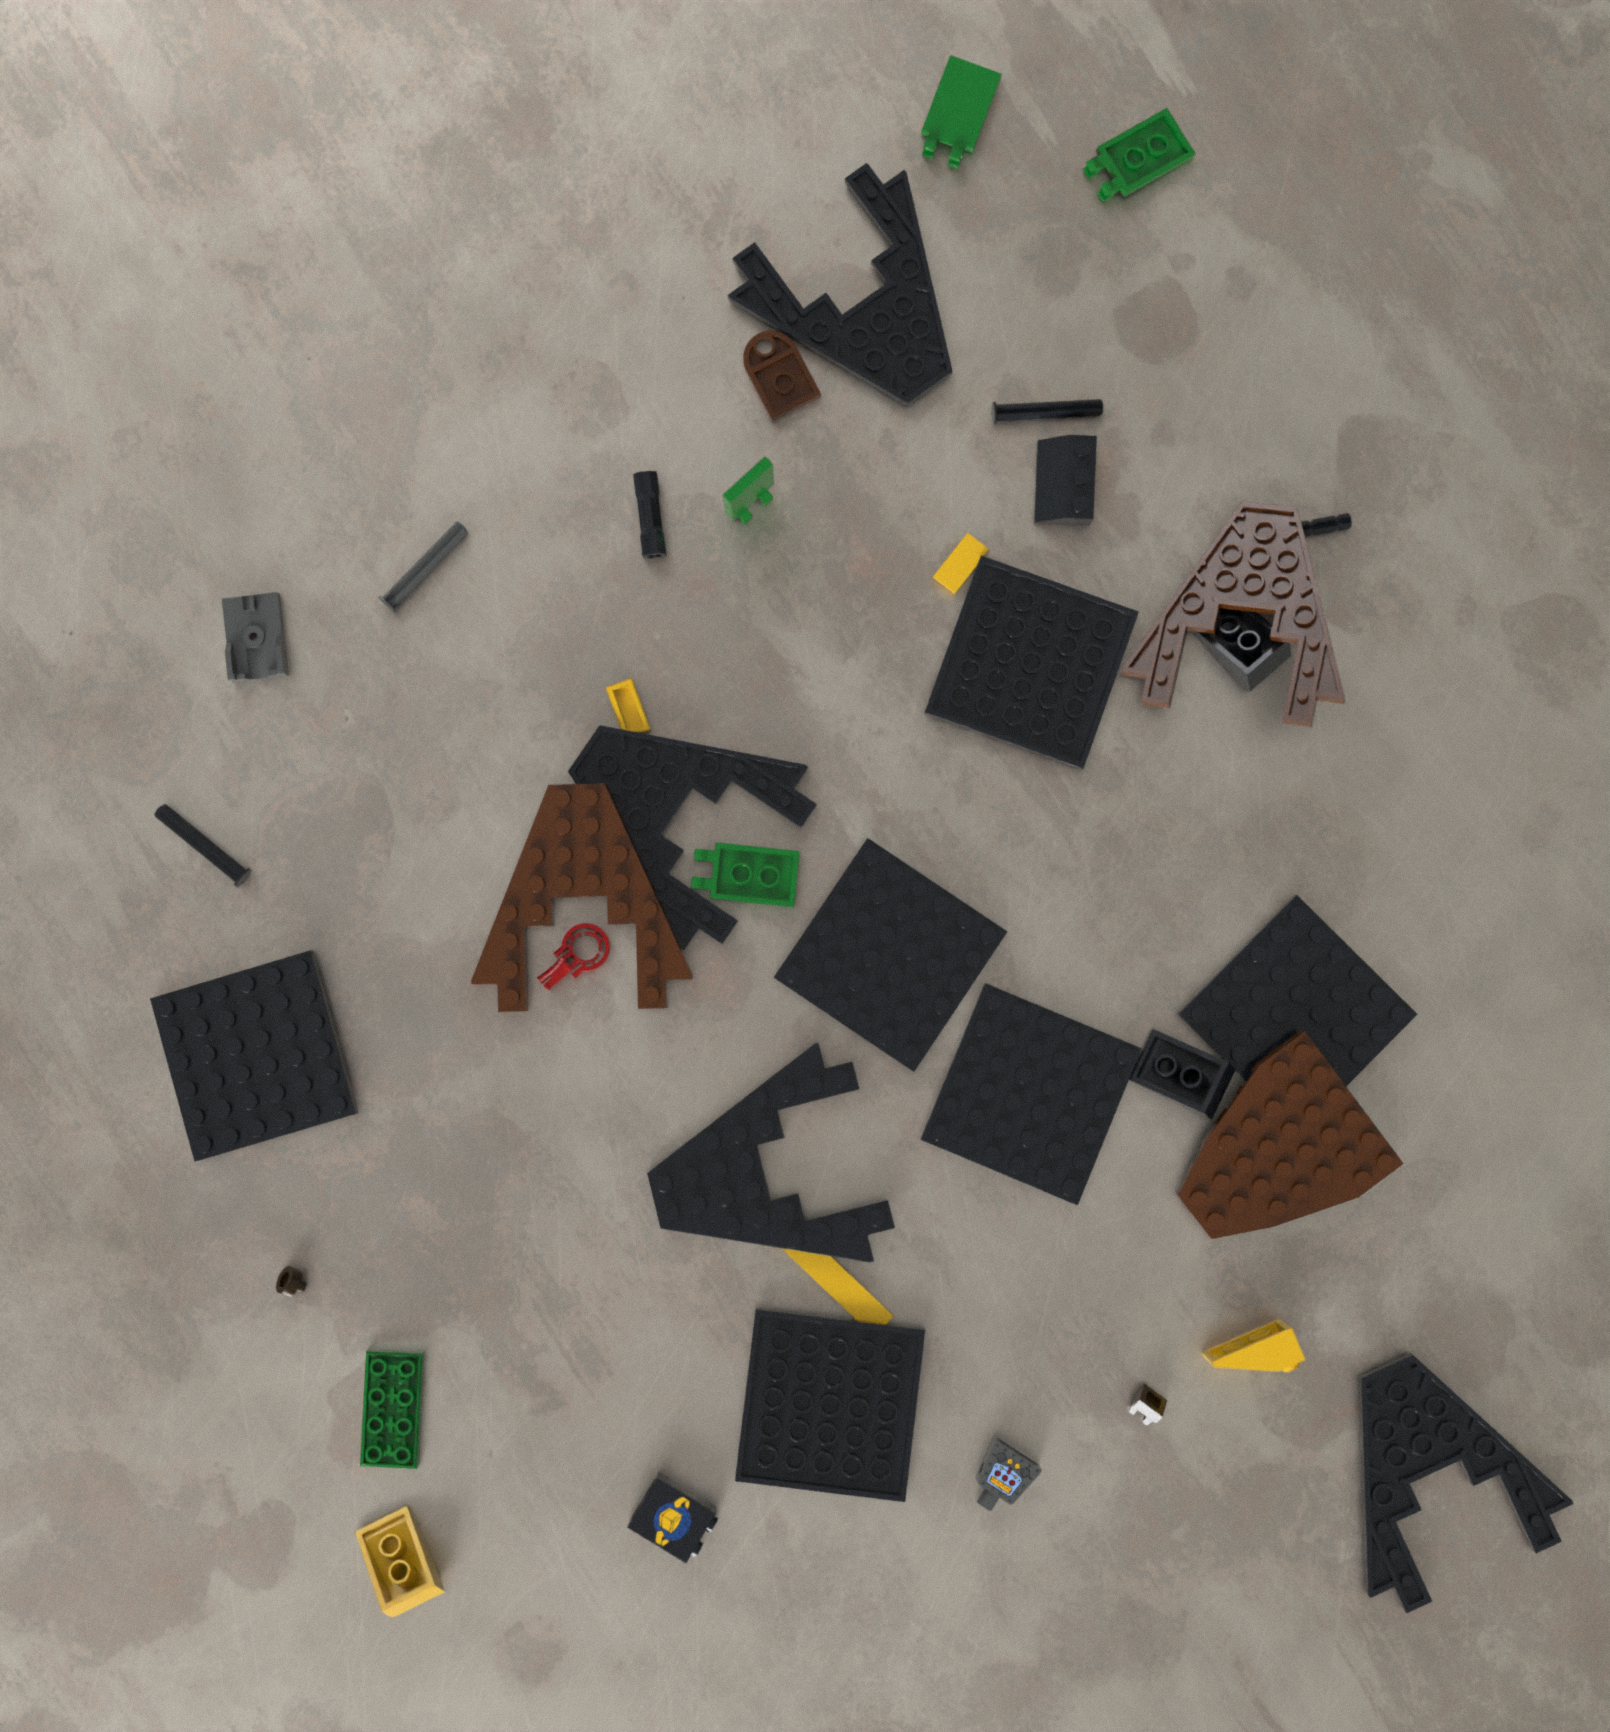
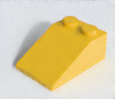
[1202,1319,1306,1372]
[355,1506,445,1618]

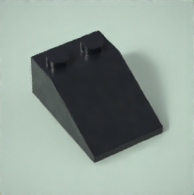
[1193,608,1291,691]
[1129,1029,1236,1120]

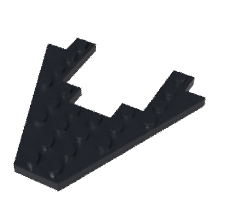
[728,163,953,406]
[568,725,817,950]
[647,1043,895,1262]
[1358,1353,1574,1613]

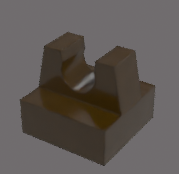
[1128,1383,1167,1425]

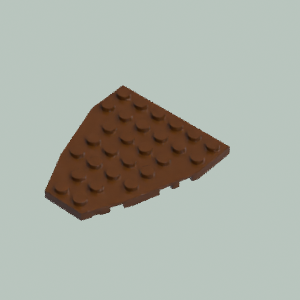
[1176,1030,1404,1239]

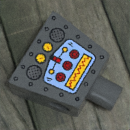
[976,1435,1042,1511]

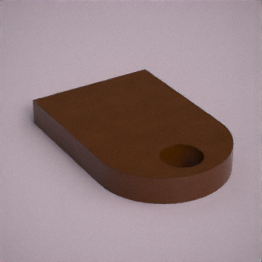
[743,331,821,422]

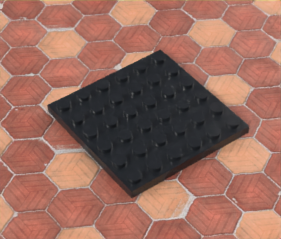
[924,556,1139,770]
[774,838,1008,1072]
[1177,895,1417,1087]
[150,950,359,1162]
[920,983,1142,1206]
[735,1308,925,1502]

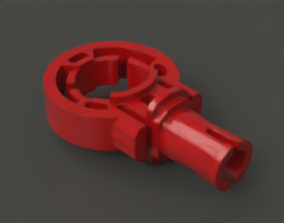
[537,923,610,991]

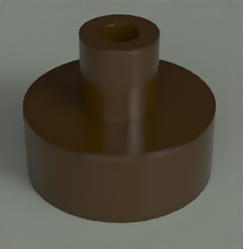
[276,1266,307,1297]

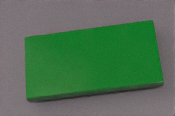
[360,1350,424,1469]

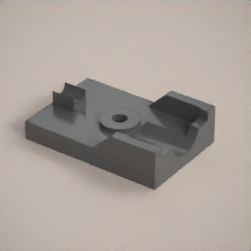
[222,592,289,683]

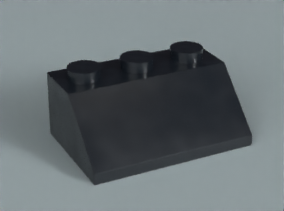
[1034,435,1097,526]

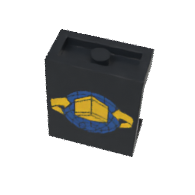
[627,1472,718,1563]

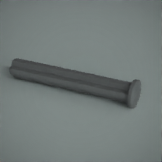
[378,522,468,613]

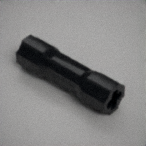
[633,471,667,559]

